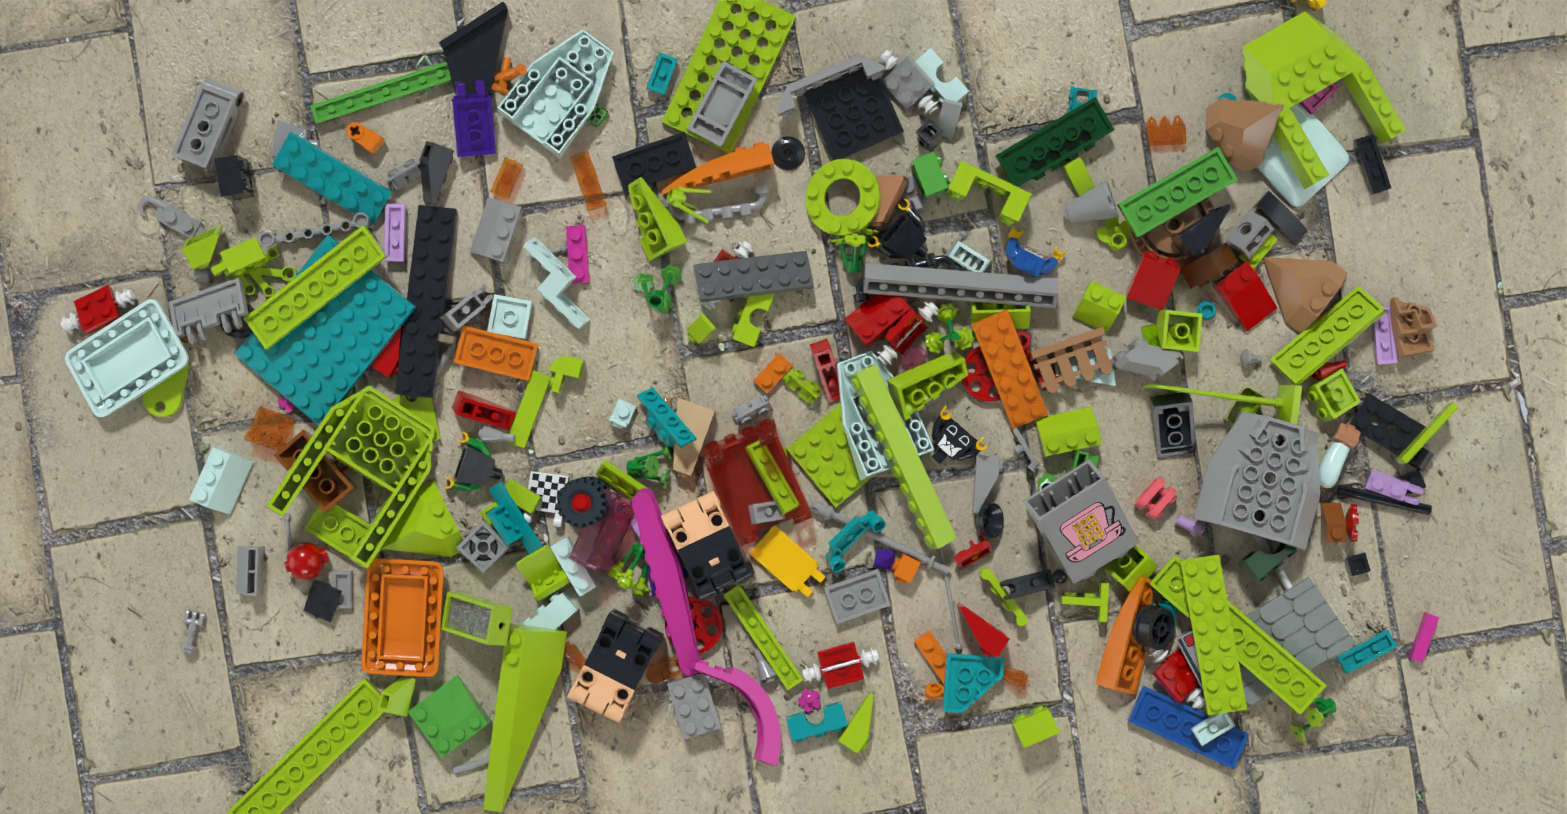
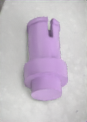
[1175,514,1205,537]

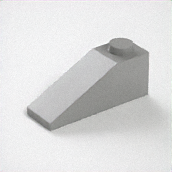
[972,455,1003,513]

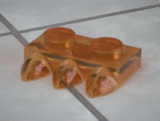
[1146,115,1186,146]

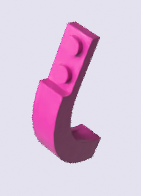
[688,659,781,766]

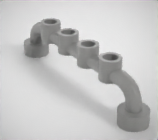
[660,184,770,224]
[259,213,370,247]

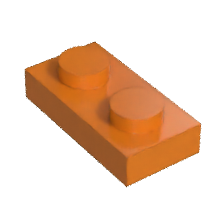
[753,353,793,394]

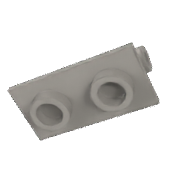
[386,158,421,190]
[732,395,773,427]

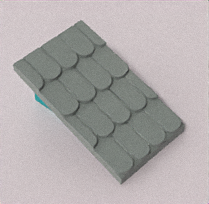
[1239,577,1355,707]

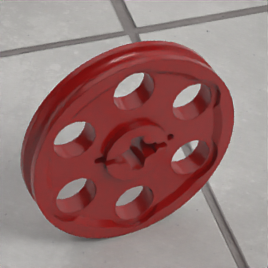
[961,346,1001,402]
[665,596,723,654]

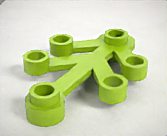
[228,248,298,297]

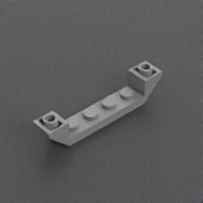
[777,55,885,118]

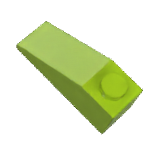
[838,691,874,754]

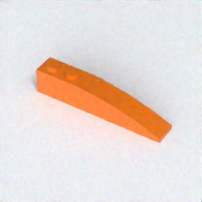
[662,142,775,196]
[1096,576,1154,695]

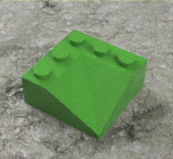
[408,675,492,758]

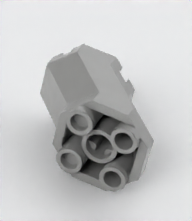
[1112,338,1184,381]

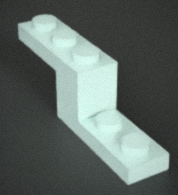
[523,237,590,329]

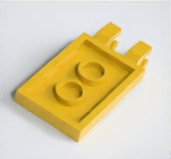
[749,524,826,597]

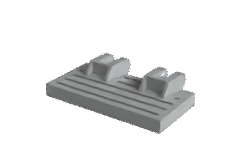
[169,278,249,345]

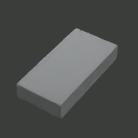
[934,99,963,139]
[332,570,353,609]

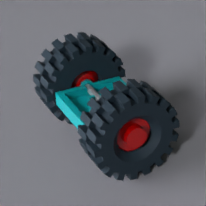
[556,476,613,528]

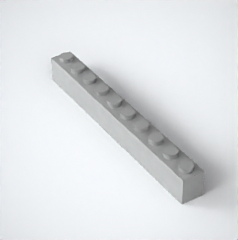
[863,263,1059,308]

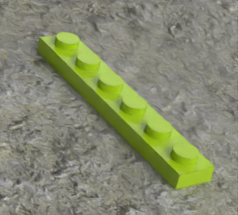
[723,584,804,690]

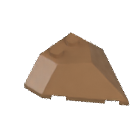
[1207,98,1285,173]
[1263,257,1347,334]

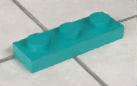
[1335,629,1397,674]

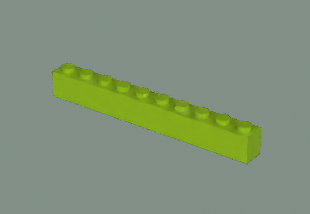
[849,364,957,549]

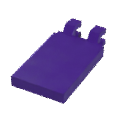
[451,80,496,157]

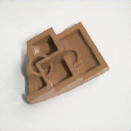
[1390,297,1437,358]

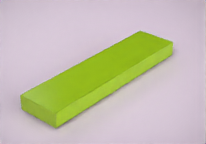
[506,370,551,448]
[1395,402,1458,464]
[745,438,800,515]

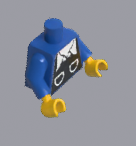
[1005,225,1066,277]

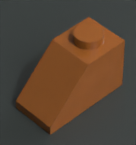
[1321,503,1346,543]

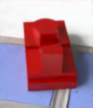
[953,535,994,571]

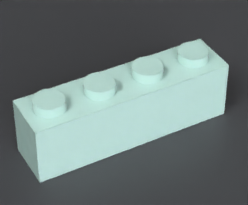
[521,591,579,630]

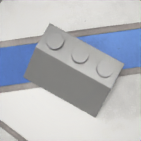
[470,198,524,264]

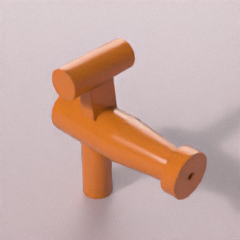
[492,57,527,97]

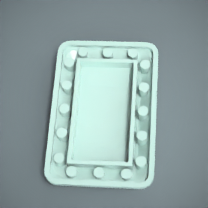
[1248,98,1349,207]
[65,299,189,417]

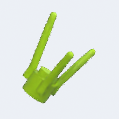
[667,186,712,223]

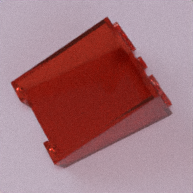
[704,419,813,546]

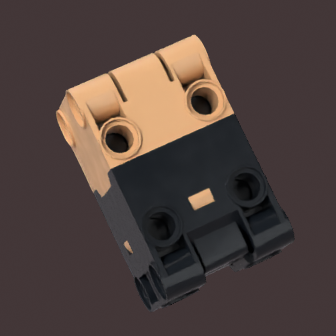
[661,489,756,602]
[567,608,665,723]

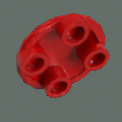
[1345,503,1359,542]

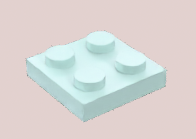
[487,294,533,339]

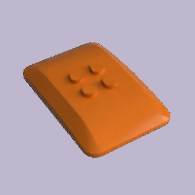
[361,558,444,677]

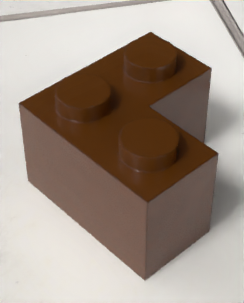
[1180,242,1238,289]

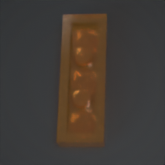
[570,150,607,211]

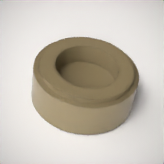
[438,333,458,344]

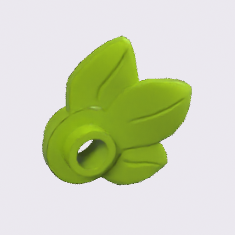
[1096,217,1130,251]

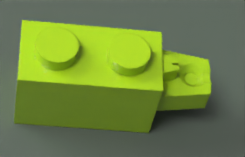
[211,237,267,277]

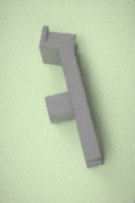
[1012,428,1039,472]

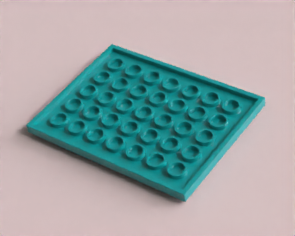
[235,235,416,425]

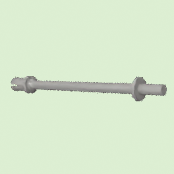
[808,499,951,574]

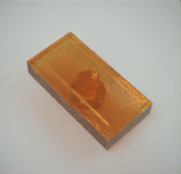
[490,157,523,200]

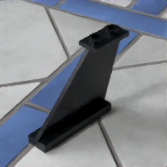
[438,1,508,99]

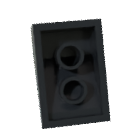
[1171,204,1231,258]
[1150,392,1196,458]

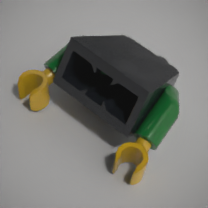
[443,432,502,492]

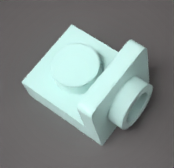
[609,399,637,429]

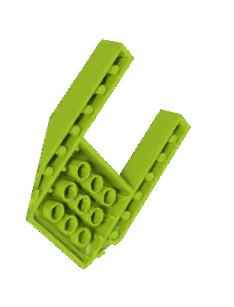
[1242,11,1406,189]
[265,386,435,569]

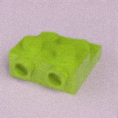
[1306,369,1361,422]

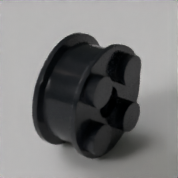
[1133,604,1175,650]

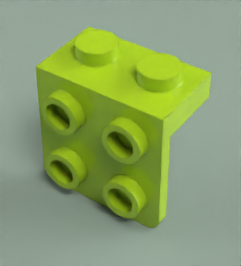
[516,545,571,601]

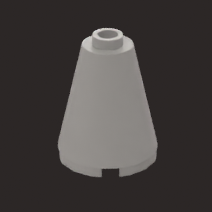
[1063,181,1119,223]

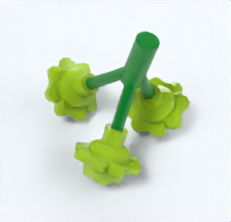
[925,303,975,354]

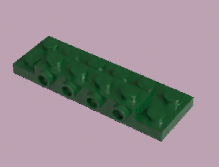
[995,97,1115,187]

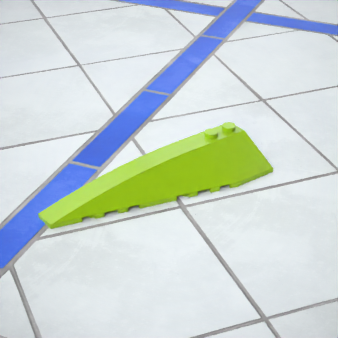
[483,623,567,812]

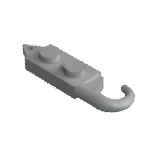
[138,196,205,238]

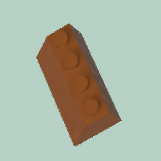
[274,430,357,513]

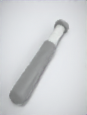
[1251,534,1294,591]

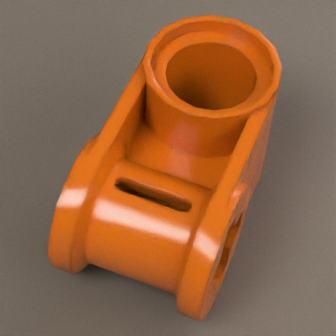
[346,122,385,155]

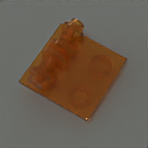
[244,406,296,451]

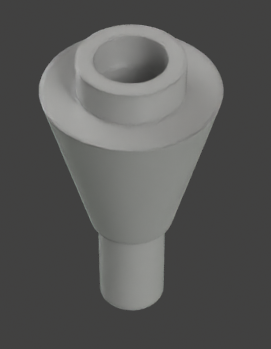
[479,425,515,444]
[753,648,777,684]

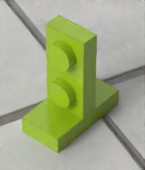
[1059,582,1109,622]

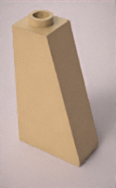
[673,398,715,478]

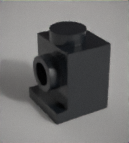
[916,119,943,152]

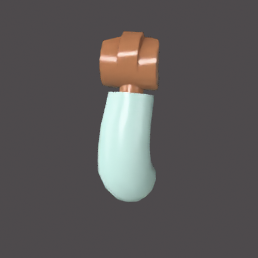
[1319,423,1361,491]

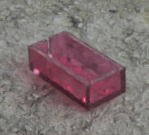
[569,488,635,574]

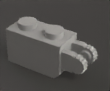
[441,285,494,332]

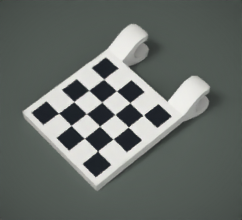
[524,471,569,527]

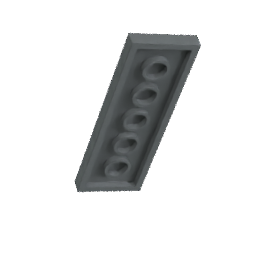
[693,251,814,303]

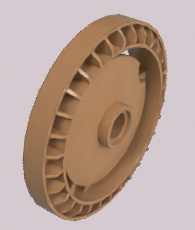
[1129,197,1218,268]

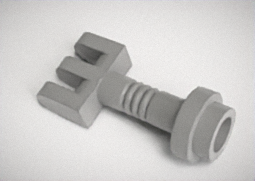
[180,609,206,654]

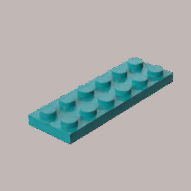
[272,131,393,225]

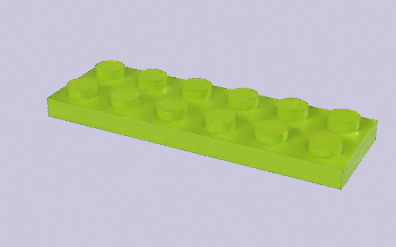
[1270,286,1386,386]

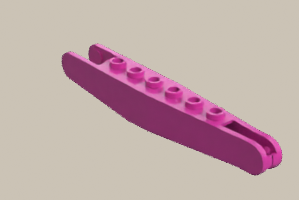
[632,488,701,676]

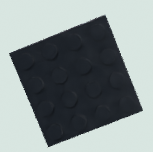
[803,67,904,160]

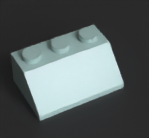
[189,447,254,514]

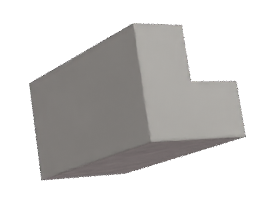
[236,546,265,596]

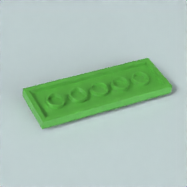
[1117,147,1238,238]

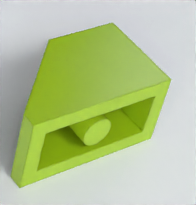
[687,313,717,344]

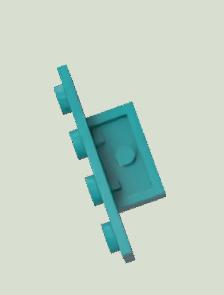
[637,387,697,448]
[486,481,542,555]

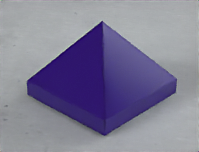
[873,548,895,571]

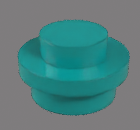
[1197,301,1216,320]

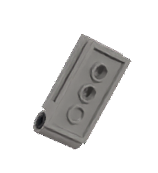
[172,78,245,173]

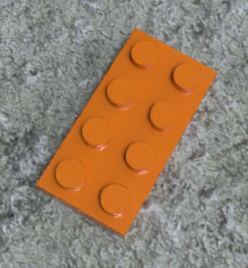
[453,325,538,381]

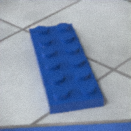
[1127,685,1250,769]

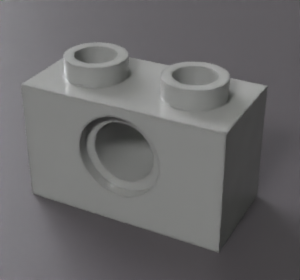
[1226,210,1274,259]

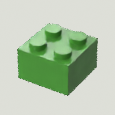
[910,151,950,200]

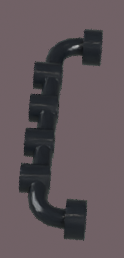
[853,253,961,303]

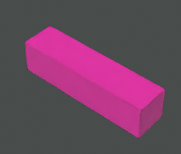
[1408,612,1439,662]

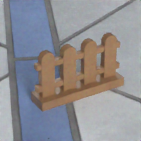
[1028,327,1114,394]

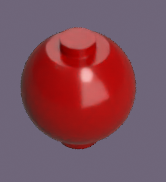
[284,542,329,580]

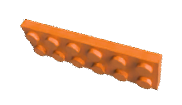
[971,309,1048,429]

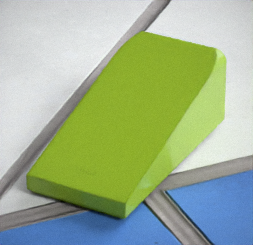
[1062,157,1095,196]

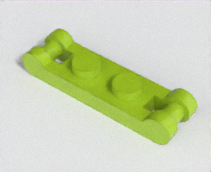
[979,567,1028,626]

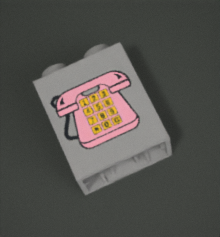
[1023,460,1139,584]

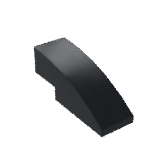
[1253,191,1308,245]

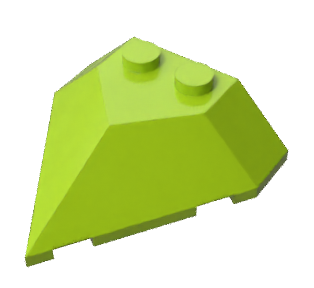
[381,480,463,557]

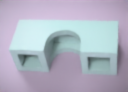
[915,48,969,104]
[550,536,598,597]

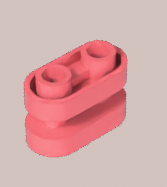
[1134,476,1177,520]

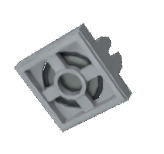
[456,520,511,574]

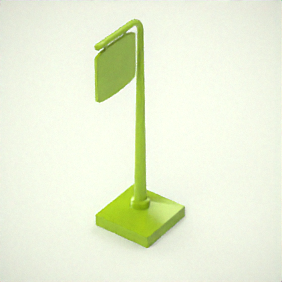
[1143,384,1302,425]

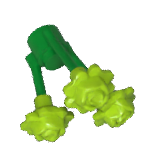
[606,540,651,597]

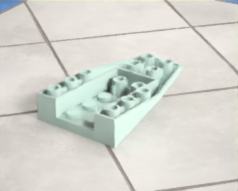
[497,29,614,158]
[837,350,934,481]

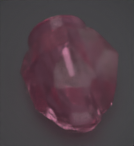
[901,345,928,370]

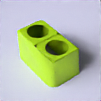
[1224,388,1264,425]

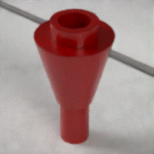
[1312,360,1347,381]

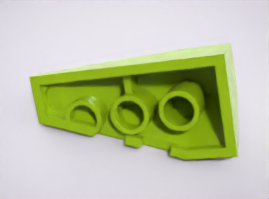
[628,177,687,262]

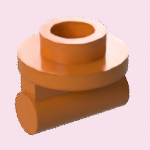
[925,682,944,701]

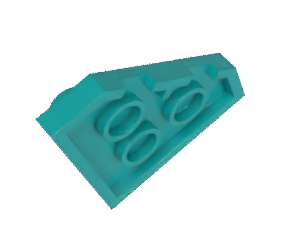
[942,653,1004,713]

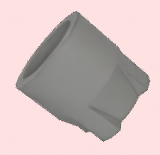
[193,269,213,284]

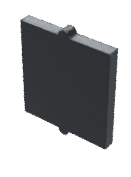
[303,579,342,622]

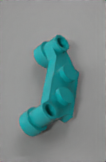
[825,510,886,573]

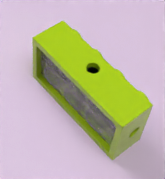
[441,592,513,646]

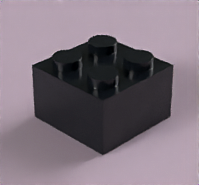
[214,155,256,201]

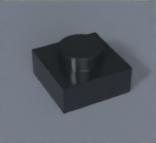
[1399,469,1426,495]
[1345,552,1371,576]

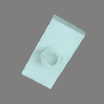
[1191,713,1235,746]

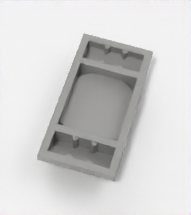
[687,61,757,147]

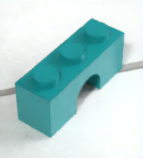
[786,701,848,743]

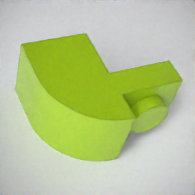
[548,356,585,393]

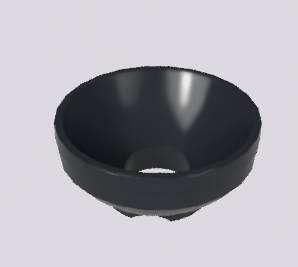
[975,503,1004,538]

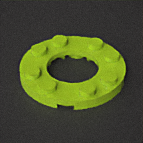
[806,159,881,236]

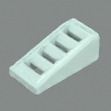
[949,241,992,273]

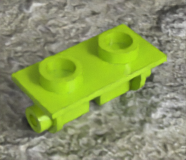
[783,367,822,404]

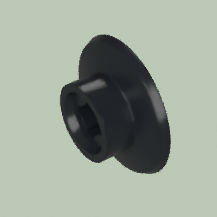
[771,136,805,171]

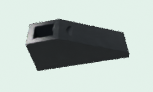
[420,141,454,205]

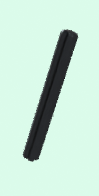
[1337,485,1432,515]

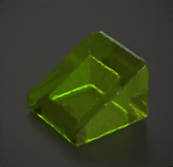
[1141,324,1161,347]

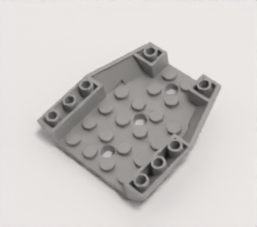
[1193,412,1320,550]

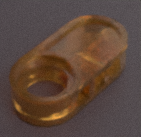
[646,656,681,683]

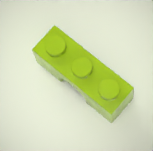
[731,293,775,348]

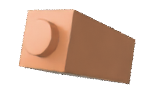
[870,176,909,227]

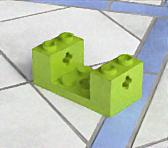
[946,161,1032,227]

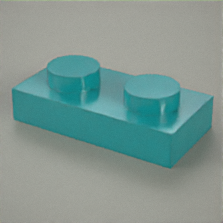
[646,52,678,96]

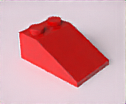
[1212,261,1278,332]
[957,602,1010,658]

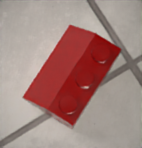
[844,294,911,348]

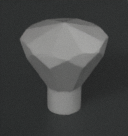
[1240,349,1262,367]

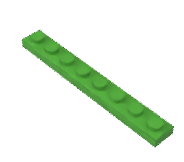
[310,62,452,125]

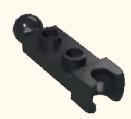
[1000,569,1067,601]

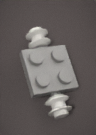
[879,50,939,115]

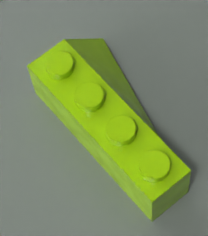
[887,351,968,421]

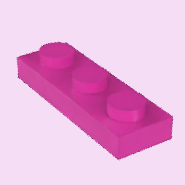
[566,225,590,284]

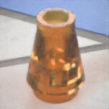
[563,641,587,669]
[1003,667,1029,689]

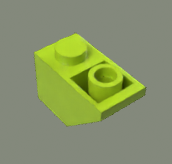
[377,676,416,717]

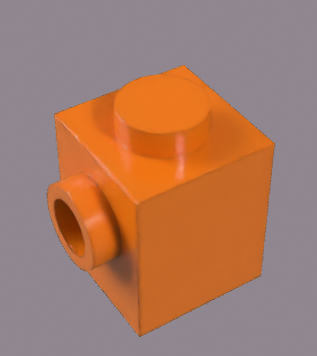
[891,553,921,584]

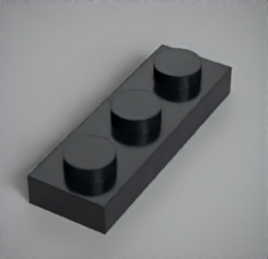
[1353,134,1392,195]

